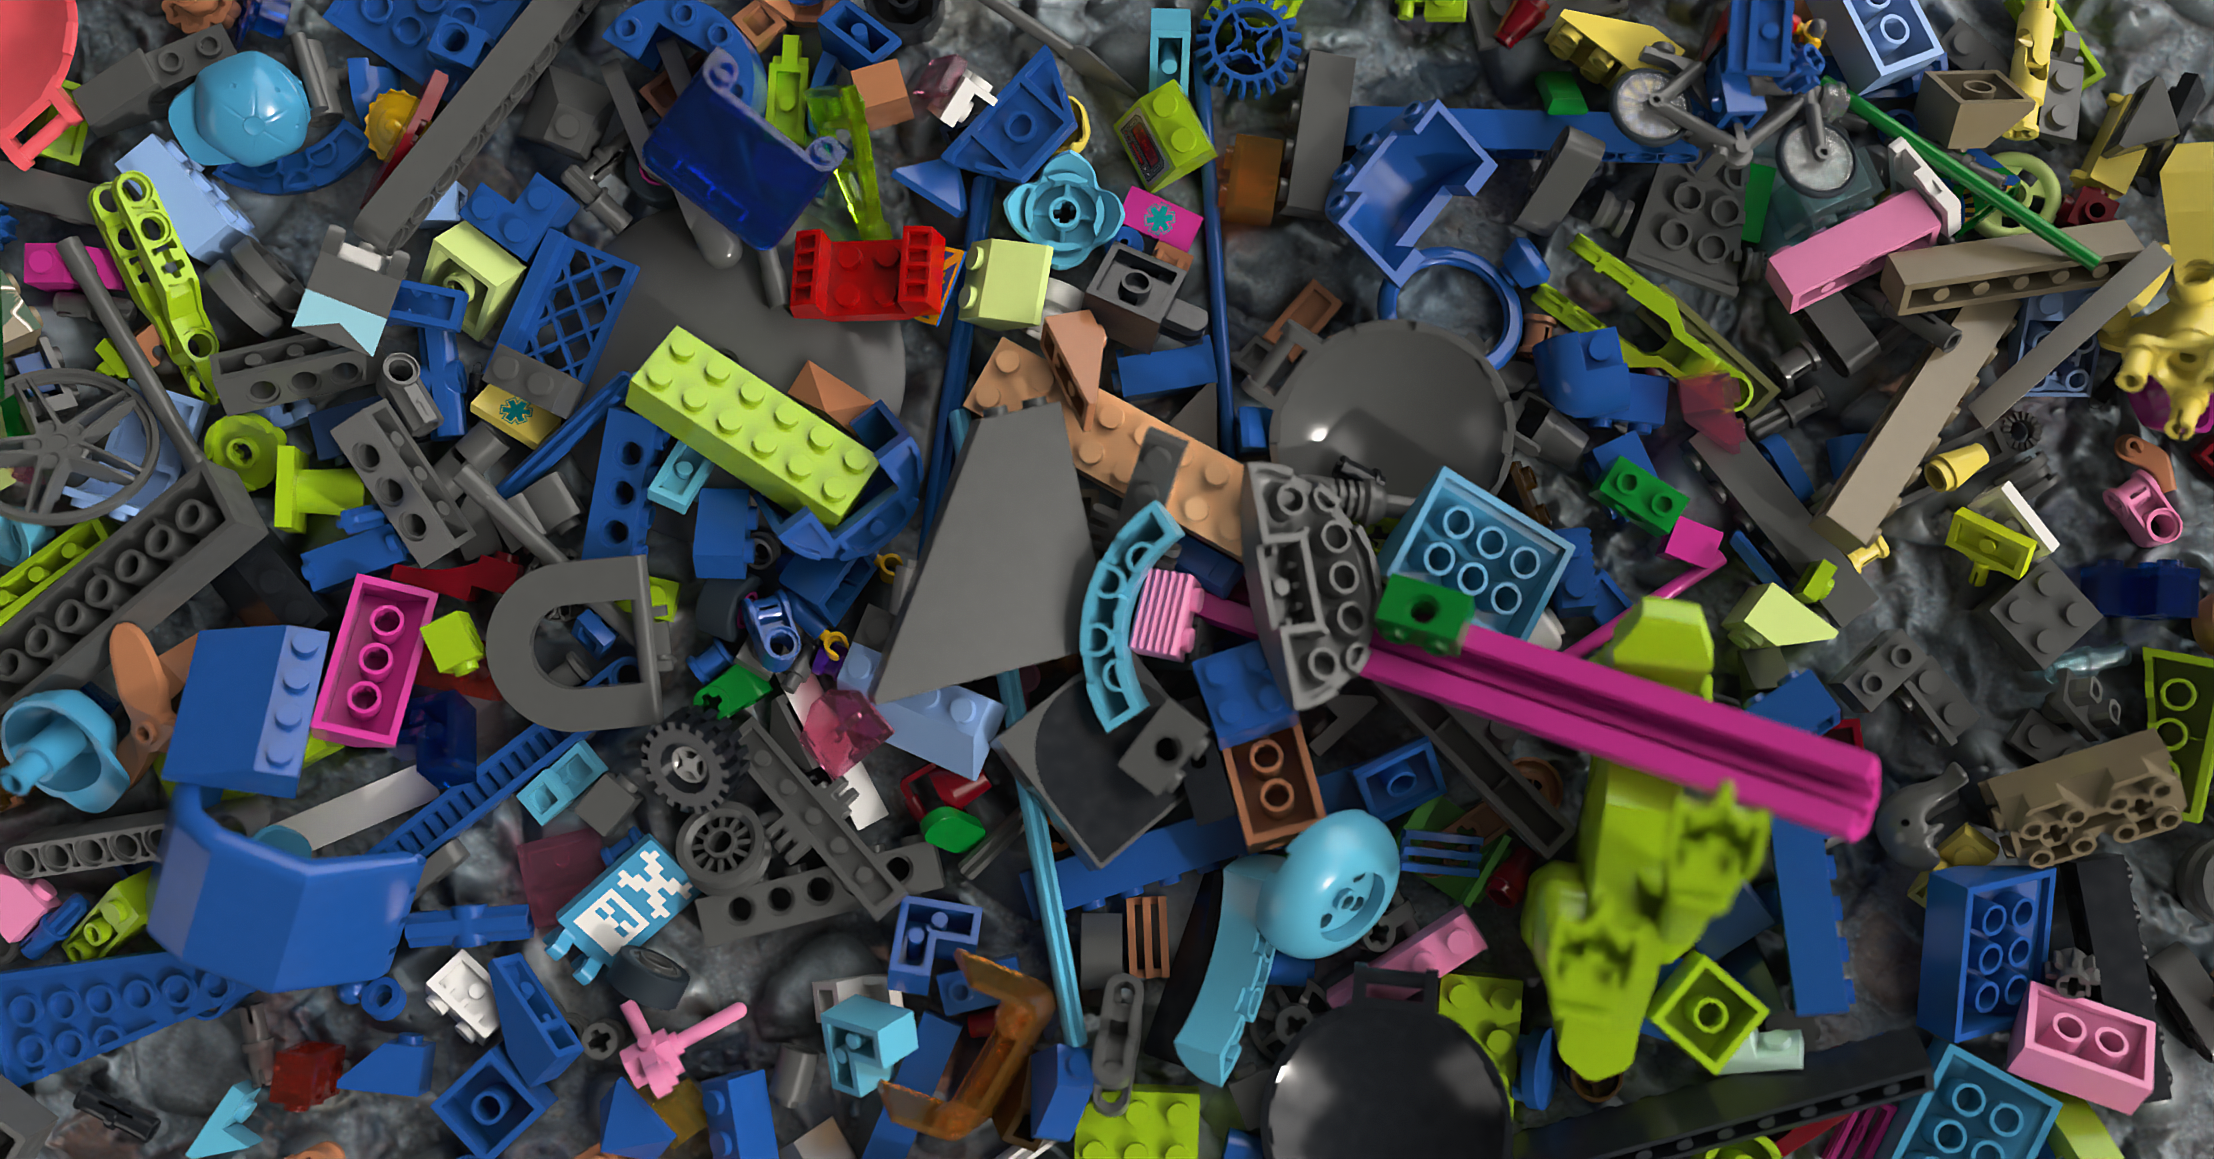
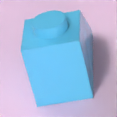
[1149,8,1191,98]

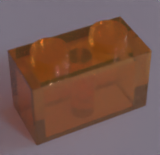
[1217,133,1284,227]

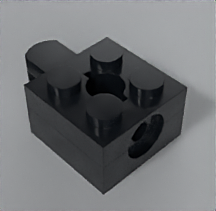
[1080,240,1208,355]

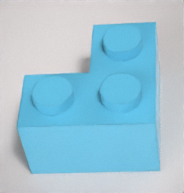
[820,994,919,1098]

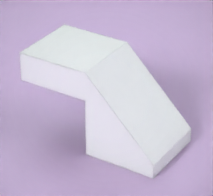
[812,974,904,1023]

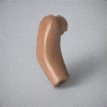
[2113,434,2177,493]

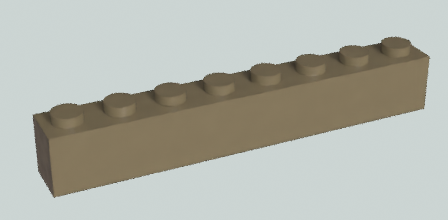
[1808,299,2023,555]

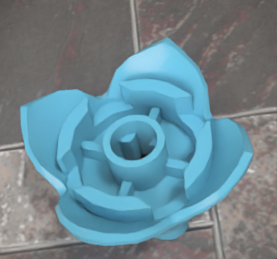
[1003,149,1126,271]

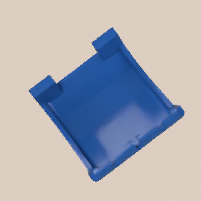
[146,782,427,994]

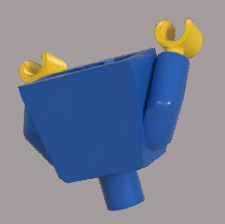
[776,549,903,661]

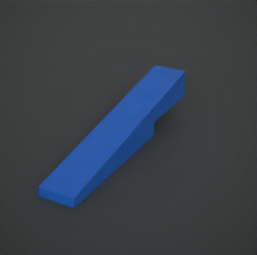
[862,1008,964,1159]

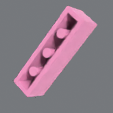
[1765,187,1941,314]
[1327,904,1488,1009]

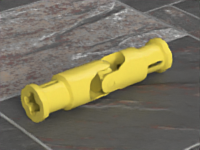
[2002,0,2057,141]

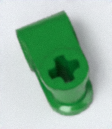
[693,664,774,721]

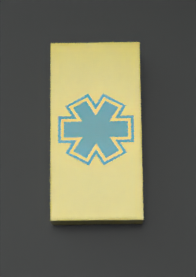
[470,384,561,450]

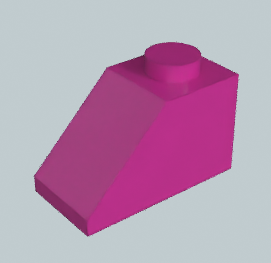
[24,243,126,292]

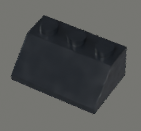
[209,527,344,632]

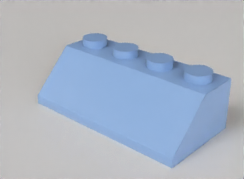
[837,641,1008,781]

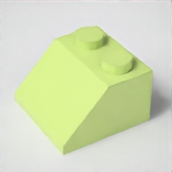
[420,220,527,342]
[958,238,1054,331]
[1721,582,1839,650]

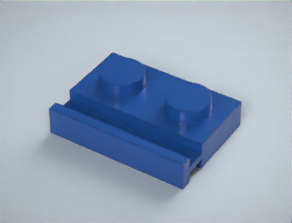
[1724,0,1794,78]

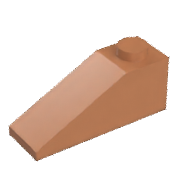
[1040,309,1106,432]

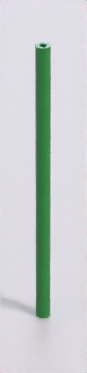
[1818,74,2102,271]

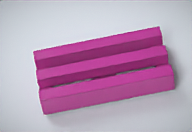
[1821,1103,1898,1159]

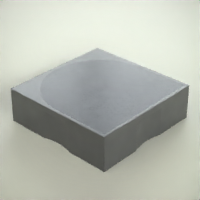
[988,650,1207,871]

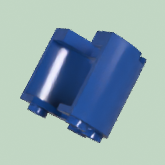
[602,0,768,134]
[1325,99,1498,289]
[752,399,924,562]

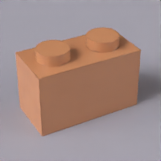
[847,58,915,131]

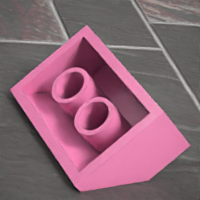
[2006,980,2156,1115]

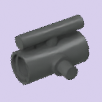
[284,32,349,128]

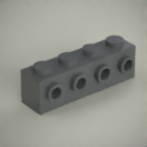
[1275,50,1357,222]

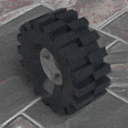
[641,705,750,814]

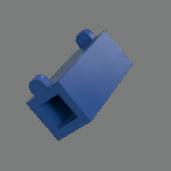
[1110,335,1218,403]
[300,523,417,594]

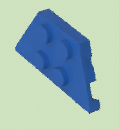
[940,44,1078,185]

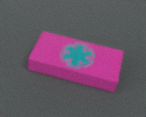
[1122,185,1204,253]

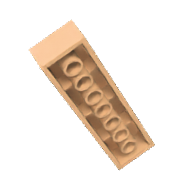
[962,337,1244,564]

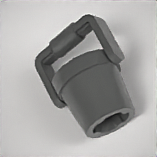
[1511,391,1590,470]

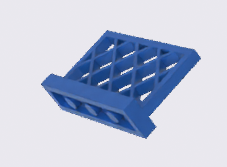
[483,228,641,412]

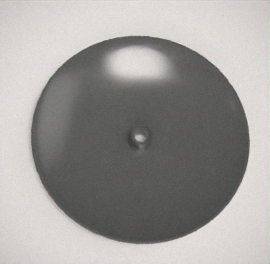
[552,196,906,543]

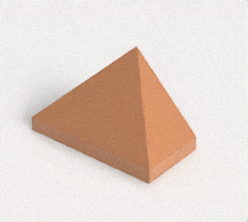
[787,360,875,437]

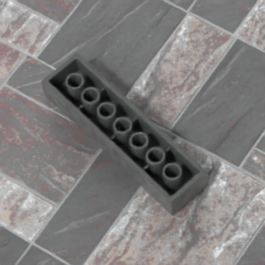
[0,459,269,723]

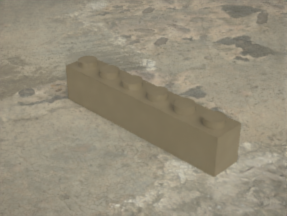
[1879,219,2145,316]

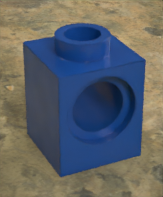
[426,13,497,75]

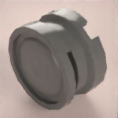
[1992,450,2061,501]

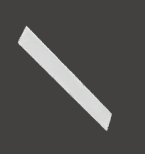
[1968,240,2176,429]
[775,647,889,831]
[270,760,440,851]

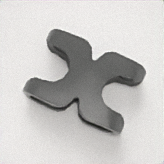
[1092,974,1144,1117]

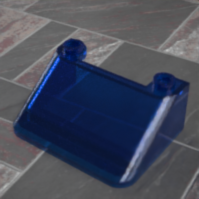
[641,45,850,251]

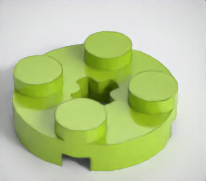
[204,412,287,492]

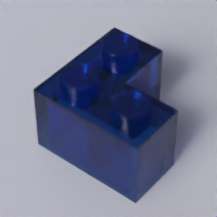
[2080,559,2200,622]
[384,689,477,790]

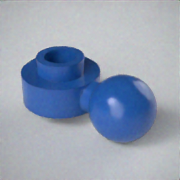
[336,977,407,1021]

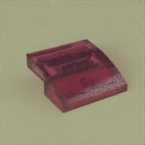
[517,827,607,929]

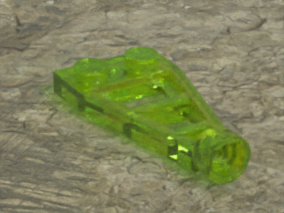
[804,84,893,241]

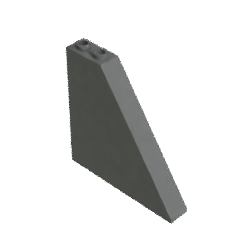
[867,396,1097,705]

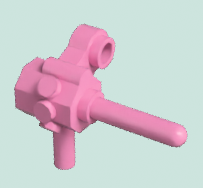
[619,999,747,1099]

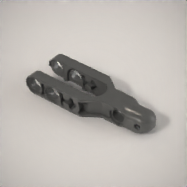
[600,35,743,269]

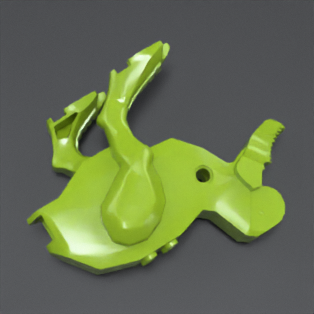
[1520,595,1771,1081]

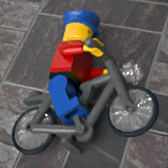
[1608,4,1858,199]

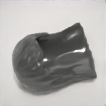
[1874,762,1969,872]

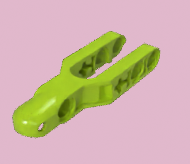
[87,170,222,405]
[1530,232,1754,412]

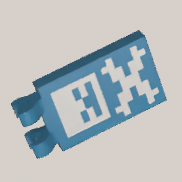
[542,833,702,986]

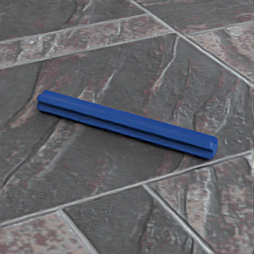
[495,371,634,500]

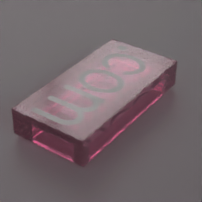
[913,54,968,100]

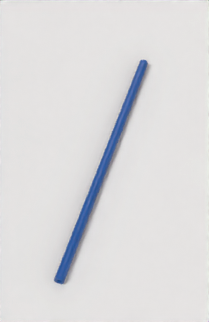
[1193,52,1238,462]

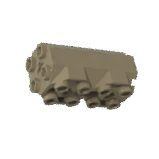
[1977,728,2187,869]

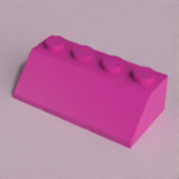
[310,573,439,747]

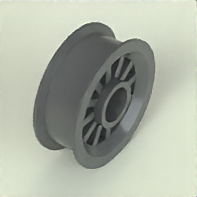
[676,801,772,896]

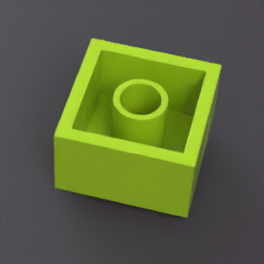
[1644,950,1770,1075]

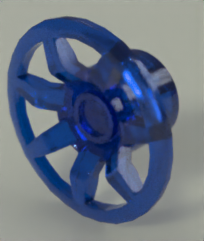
[234,0,291,50]

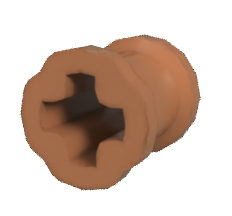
[1516,313,1559,360]

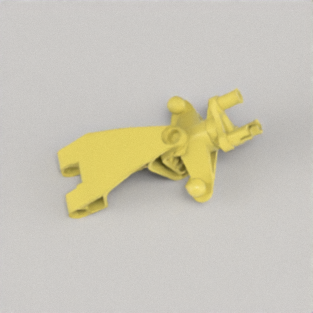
[2097,141,2214,440]

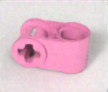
[2103,469,2183,548]

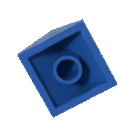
[1346,735,1447,823]

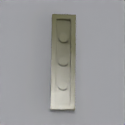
[1634,282,1781,419]

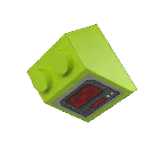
[1113,79,1218,194]

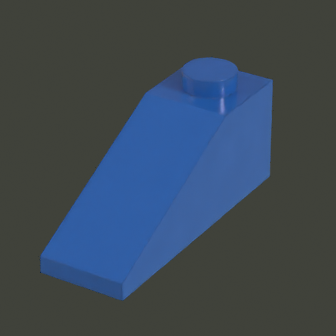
[487,952,585,1088]

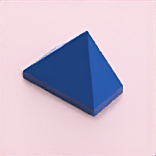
[890,158,969,218]
[600,1076,677,1159]

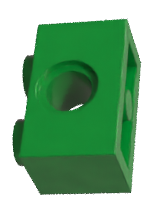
[1588,455,1690,538]
[1375,573,1474,657]

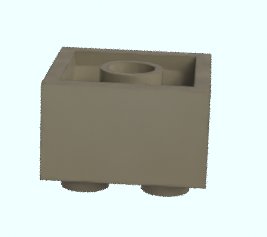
[1913,70,2036,153]

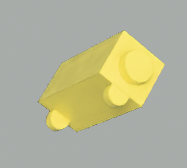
[2069,93,2148,200]

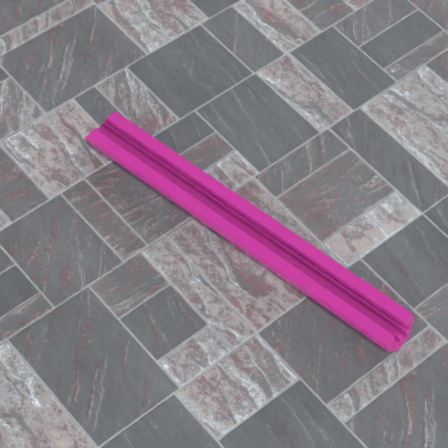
[1169,532,1879,843]

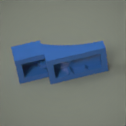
[385,280,469,334]

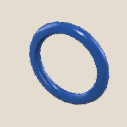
[1376,246,1523,370]

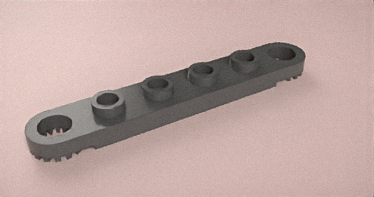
[1897,411,2043,509]

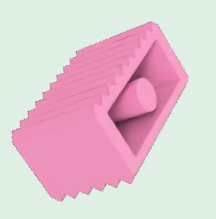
[1128,568,1205,663]

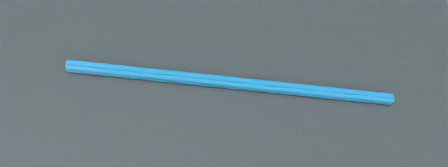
[948,409,1088,1047]

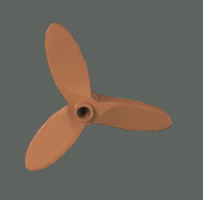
[109,622,177,797]

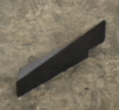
[1143,868,1223,1067]

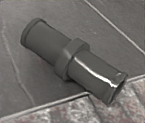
[236,1001,279,1088]

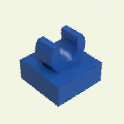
[571,608,619,661]

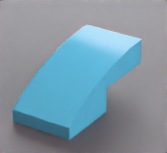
[516,740,610,826]

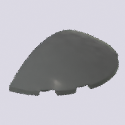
[1241,462,1383,712]

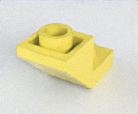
[1907,823,2000,909]

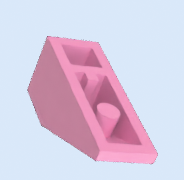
[0,864,63,943]

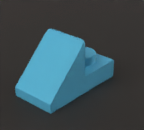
[647,440,715,514]
[185,1079,263,1159]

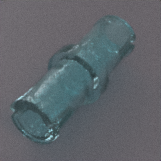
[2043,640,2132,684]

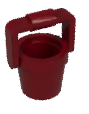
[900,762,992,823]

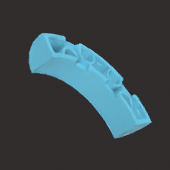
[1080,500,1185,733]
[1174,854,1286,1087]

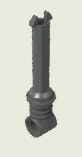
[1298,474,1417,528]

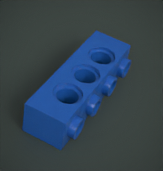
[581,406,671,559]

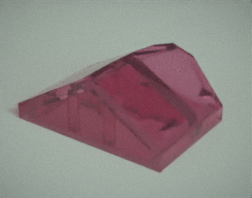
[799,689,895,781]

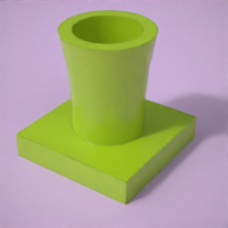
[274,445,372,534]

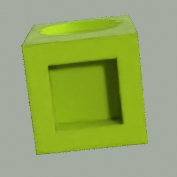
[419,611,486,677]

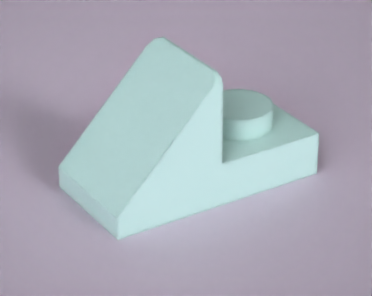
[1718,1027,1804,1075]

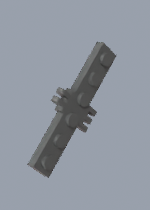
[1087,426,1189,571]
[734,716,908,922]

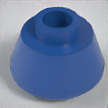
[1499,237,1551,289]

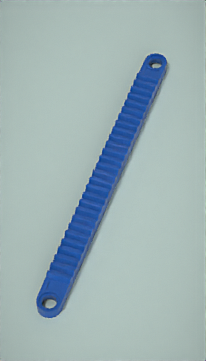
[194,656,640,1021]

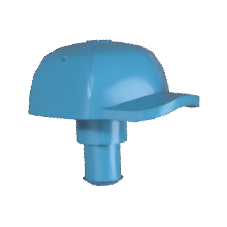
[168,51,312,167]
[0,690,131,814]

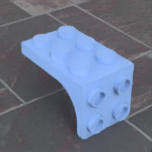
[61,379,210,522]

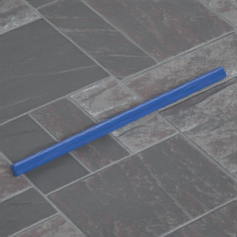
[917,175,996,561]

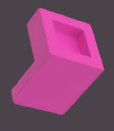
[1654,516,1724,570]

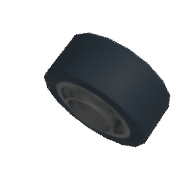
[606,945,690,1011]

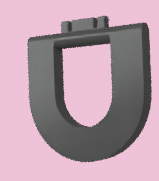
[486,554,674,732]

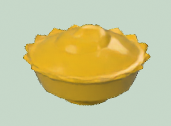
[364,89,432,161]

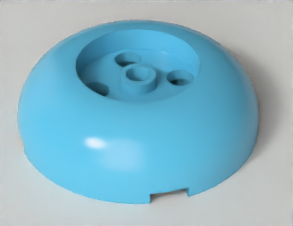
[1256,810,1400,959]

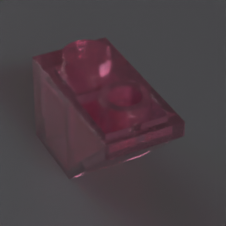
[1676,369,1746,455]

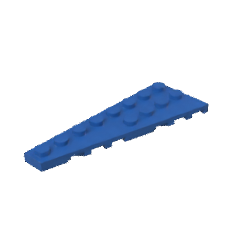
[0,949,257,1087]

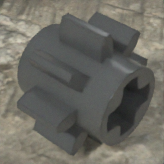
[2044,947,2101,999]

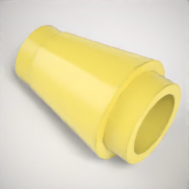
[1924,443,1989,493]

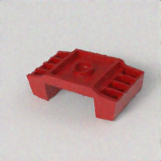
[790,226,946,322]

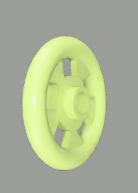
[1973,151,2062,239]

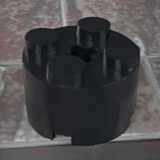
[863,0,946,46]

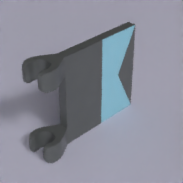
[292,225,411,357]

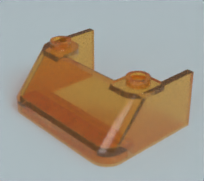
[876,948,1057,1141]

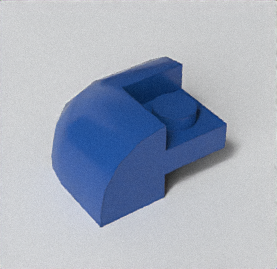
[1532,326,1631,418]

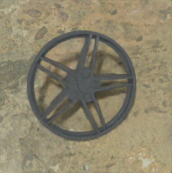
[0,368,160,526]

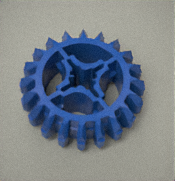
[1195,0,1302,100]

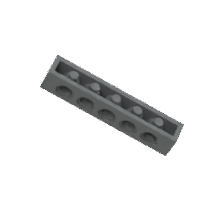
[695,833,946,948]

